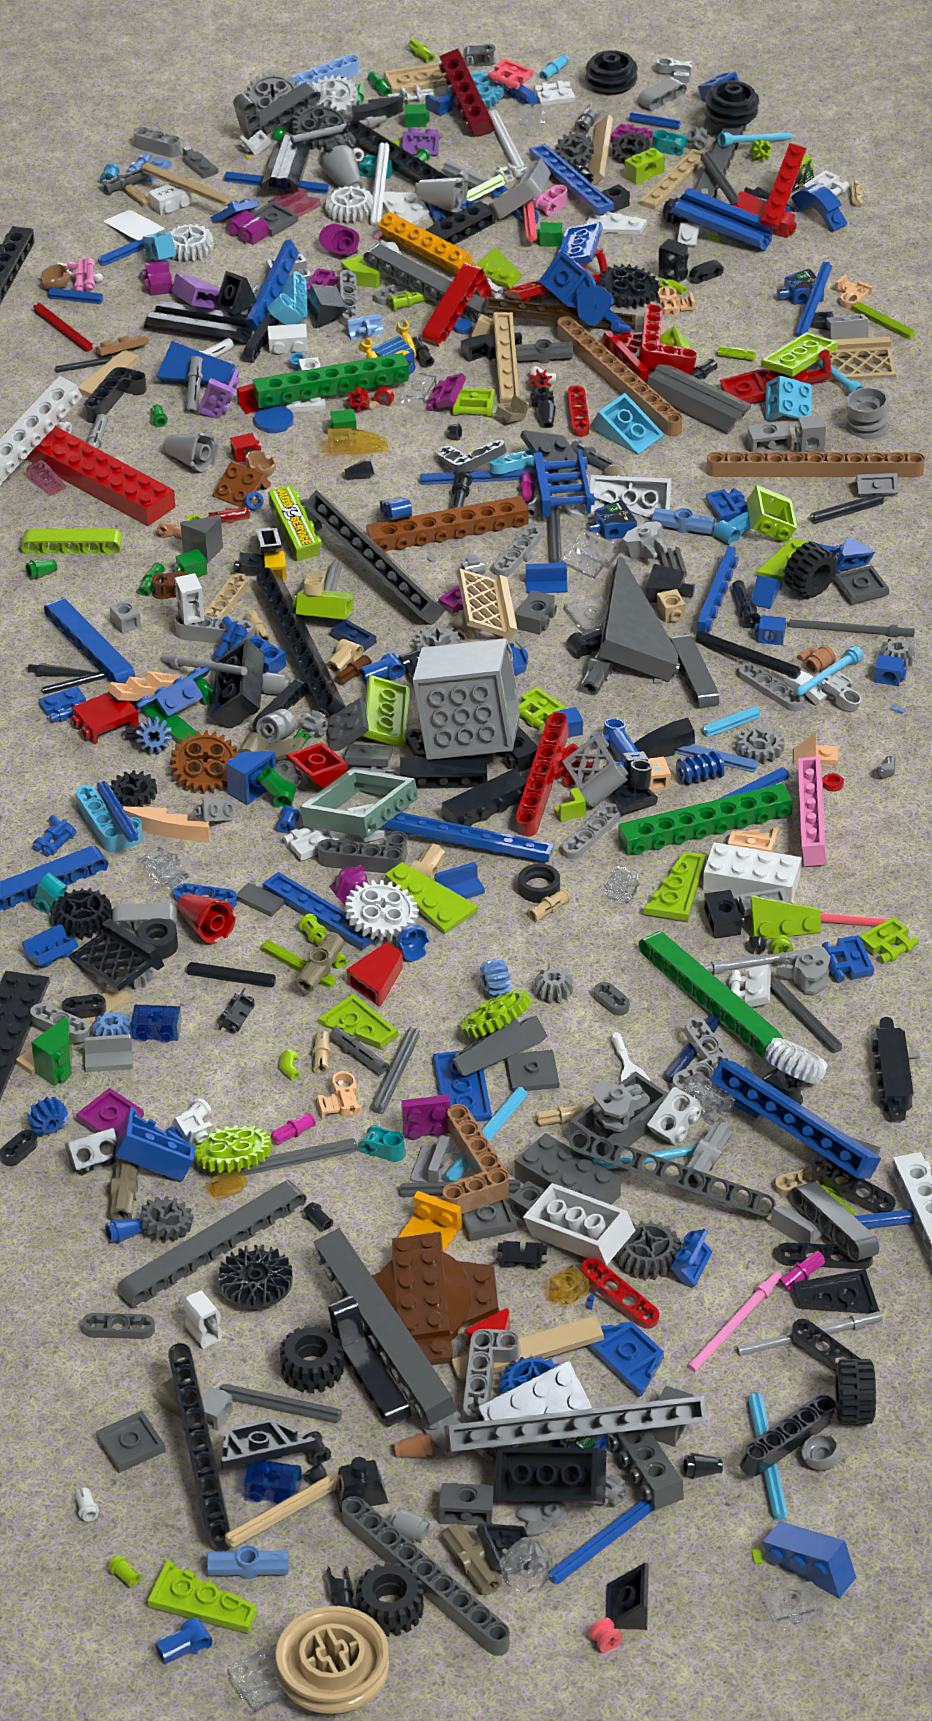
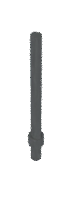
[789,619,915,637]

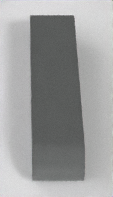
[670,634,720,709]
[790,1182,879,1261]

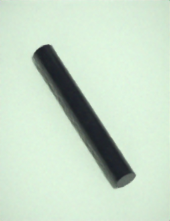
[55,356,113,373]
[42,671,105,695]

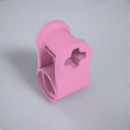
[534,185,568,216]

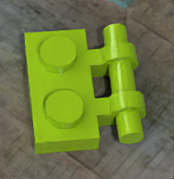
[519,687,566,730]
[860,917,919,964]

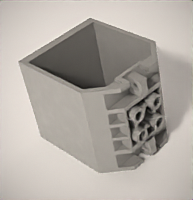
[413,638,520,760]

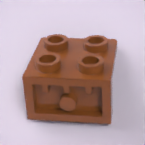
[213,461,272,509]

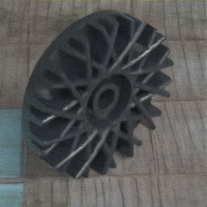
[218,1244,293,1309]

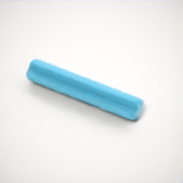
[703,706,761,737]

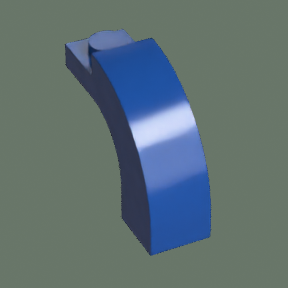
[791,184,848,232]

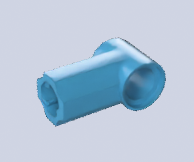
[714,512,752,545]

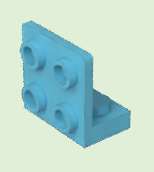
[766,376,812,420]

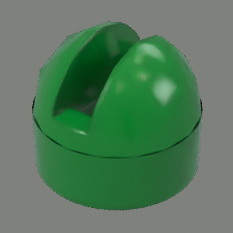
[272,127,286,141]

